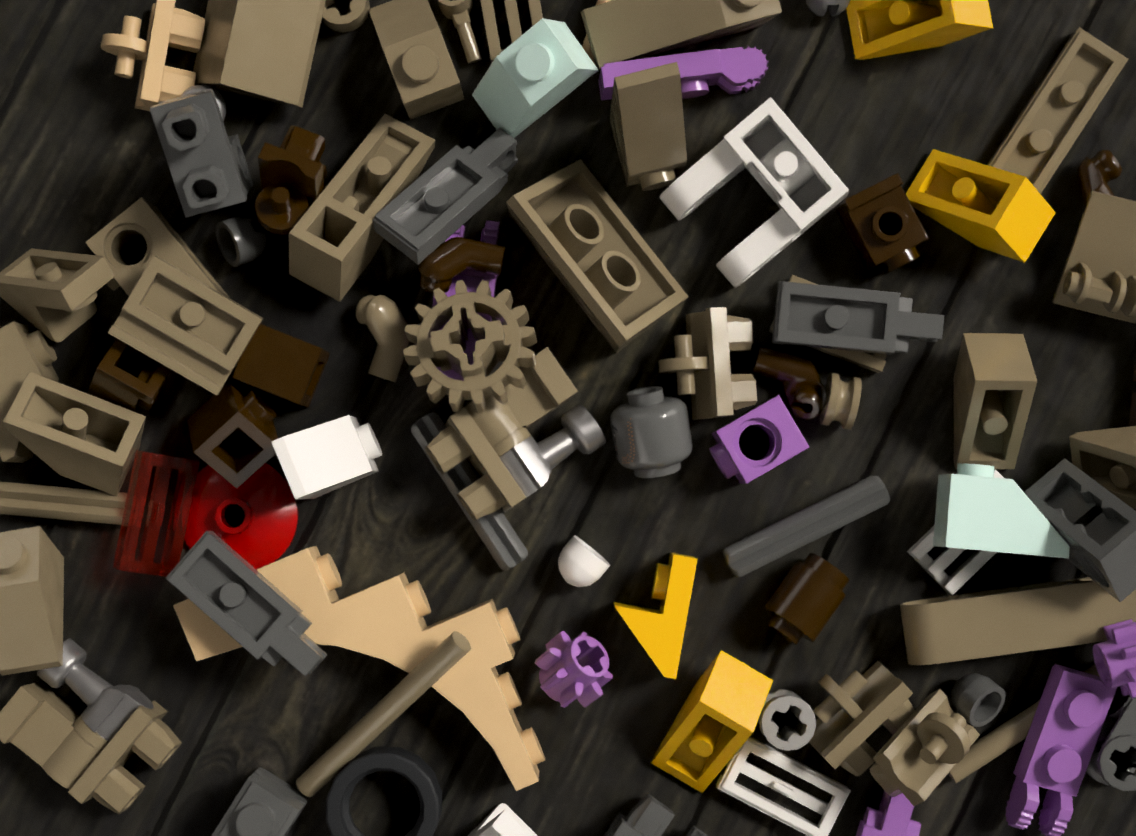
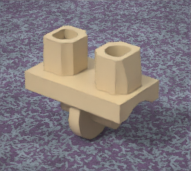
[101,0,205,111]

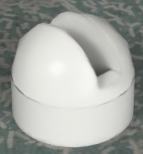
[558,535,610,587]

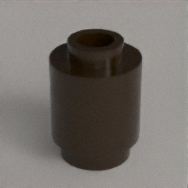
[764,553,850,645]

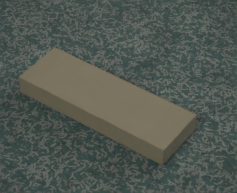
[987,27,1128,194]

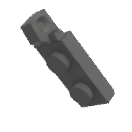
[373,128,518,265]
[772,281,944,355]
[166,531,327,676]

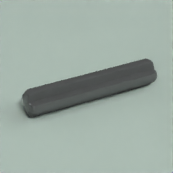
[411,412,528,571]
[723,476,890,577]

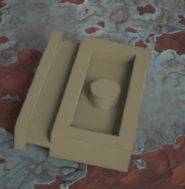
[108,256,264,395]

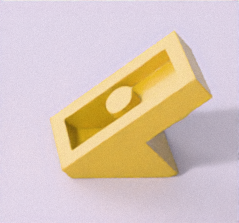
[613,552,698,679]

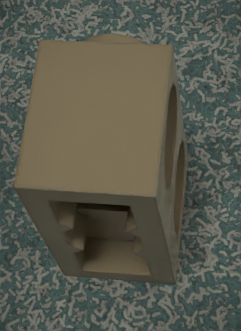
[85,197,229,297]

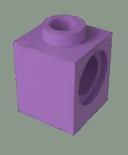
[709,395,809,484]

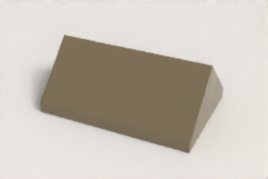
[193,0,326,108]
[506,159,689,353]

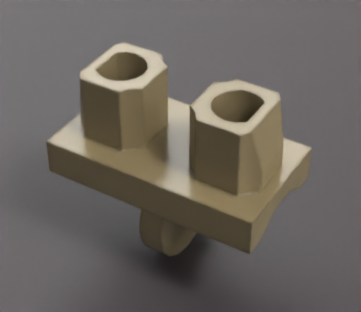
[658,307,757,420]
[809,661,915,776]
[870,689,980,806]

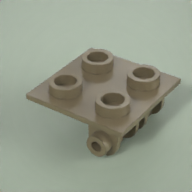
[1052,190,1136,324]

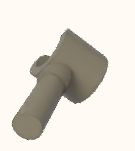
[437,0,482,64]

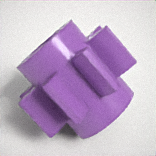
[1093,619,1136,699]
[535,631,613,708]

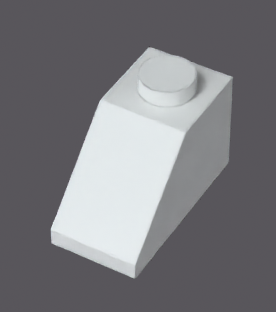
[271,415,382,500]

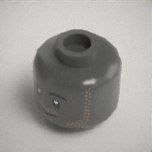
[610,386,693,478]

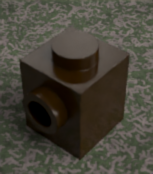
[187,380,278,488]

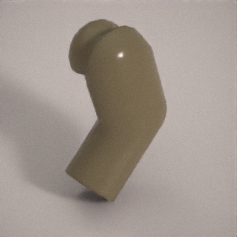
[356,295,410,383]

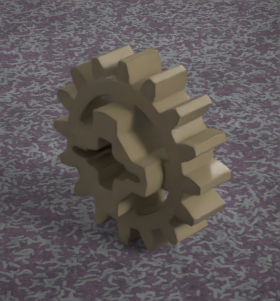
[403,280,537,413]

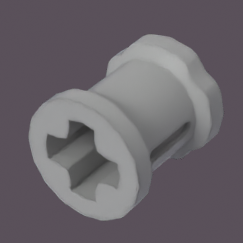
[758,689,816,751]

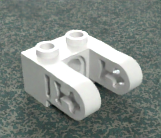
[659,97,849,288]

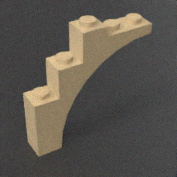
[173,546,545,791]

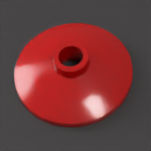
[180,463,298,570]

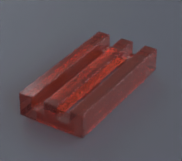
[113,450,200,577]

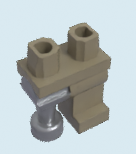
[425,347,606,521]
[0,638,182,814]

